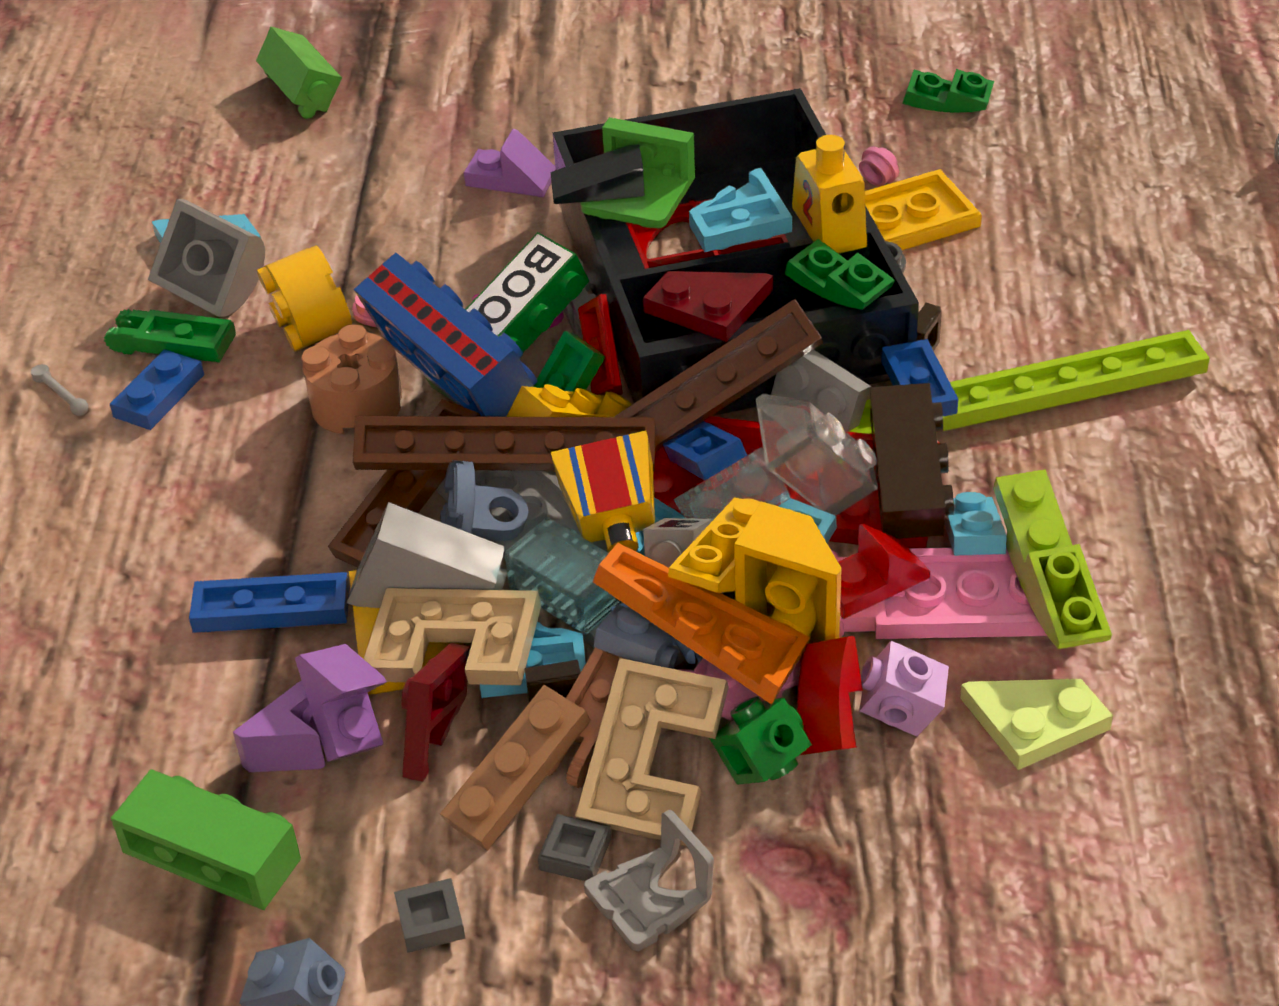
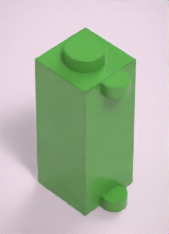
[256,27,342,119]

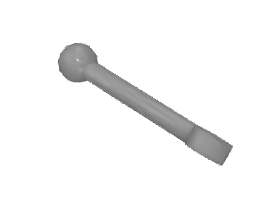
[31,364,89,416]

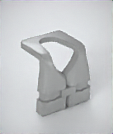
[584,809,714,951]

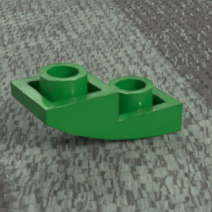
[902,69,995,113]
[785,239,894,310]

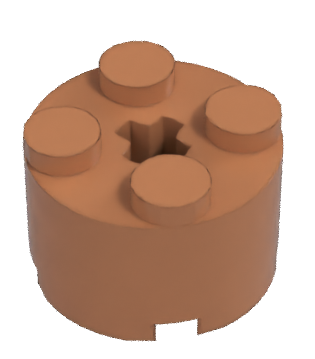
[302,324,402,434]

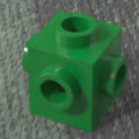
[709,696,812,785]

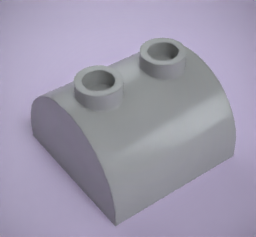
[148,199,265,317]

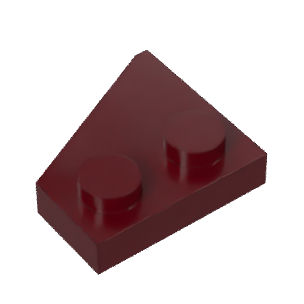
[643,271,773,342]

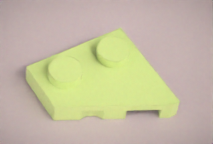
[960,679,1113,770]

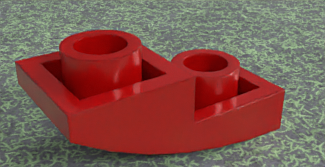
[797,636,863,755]

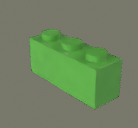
[111,769,301,910]

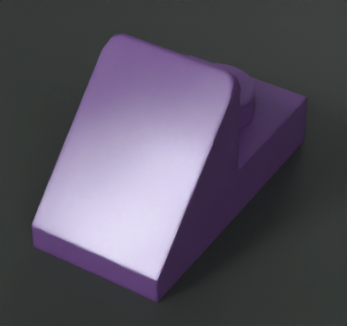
[464,129,556,197]
[295,644,386,762]
[233,680,325,772]

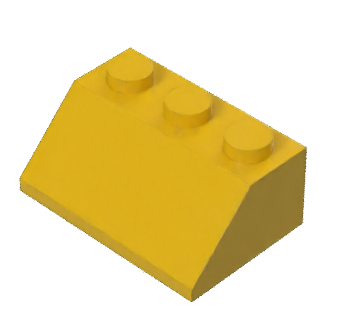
[734,501,841,661]

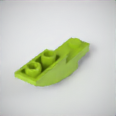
[993,469,1112,649]

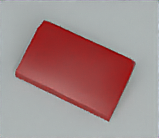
[578,294,623,396]

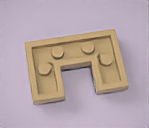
[364,588,541,686]
[575,658,729,846]

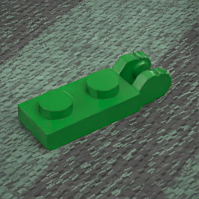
[103,309,236,363]

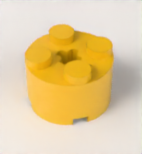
[257,245,352,352]

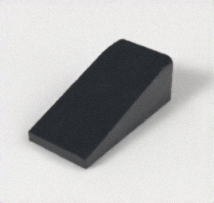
[550,144,645,204]

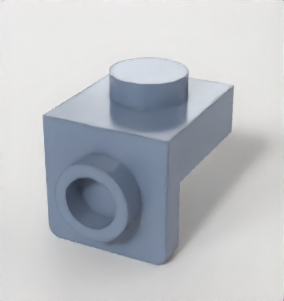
[593,604,679,669]
[239,938,345,1006]

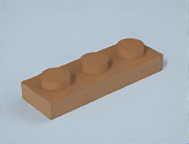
[440,685,591,851]

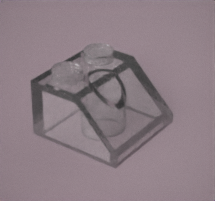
[756,394,878,516]

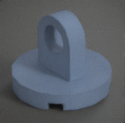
[440,460,529,541]

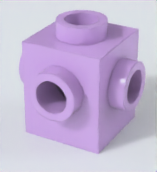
[859,640,949,737]

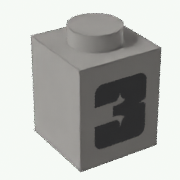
[643,518,713,567]

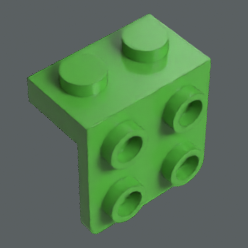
[580,117,695,228]

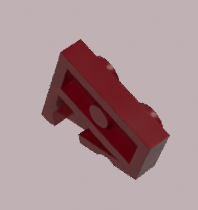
[401,643,471,782]

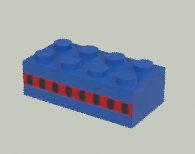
[353,252,538,417]

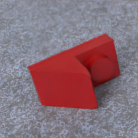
[838,524,931,619]

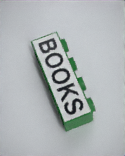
[424,232,589,404]

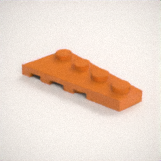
[592,543,810,705]

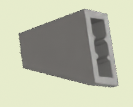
[347,502,507,608]

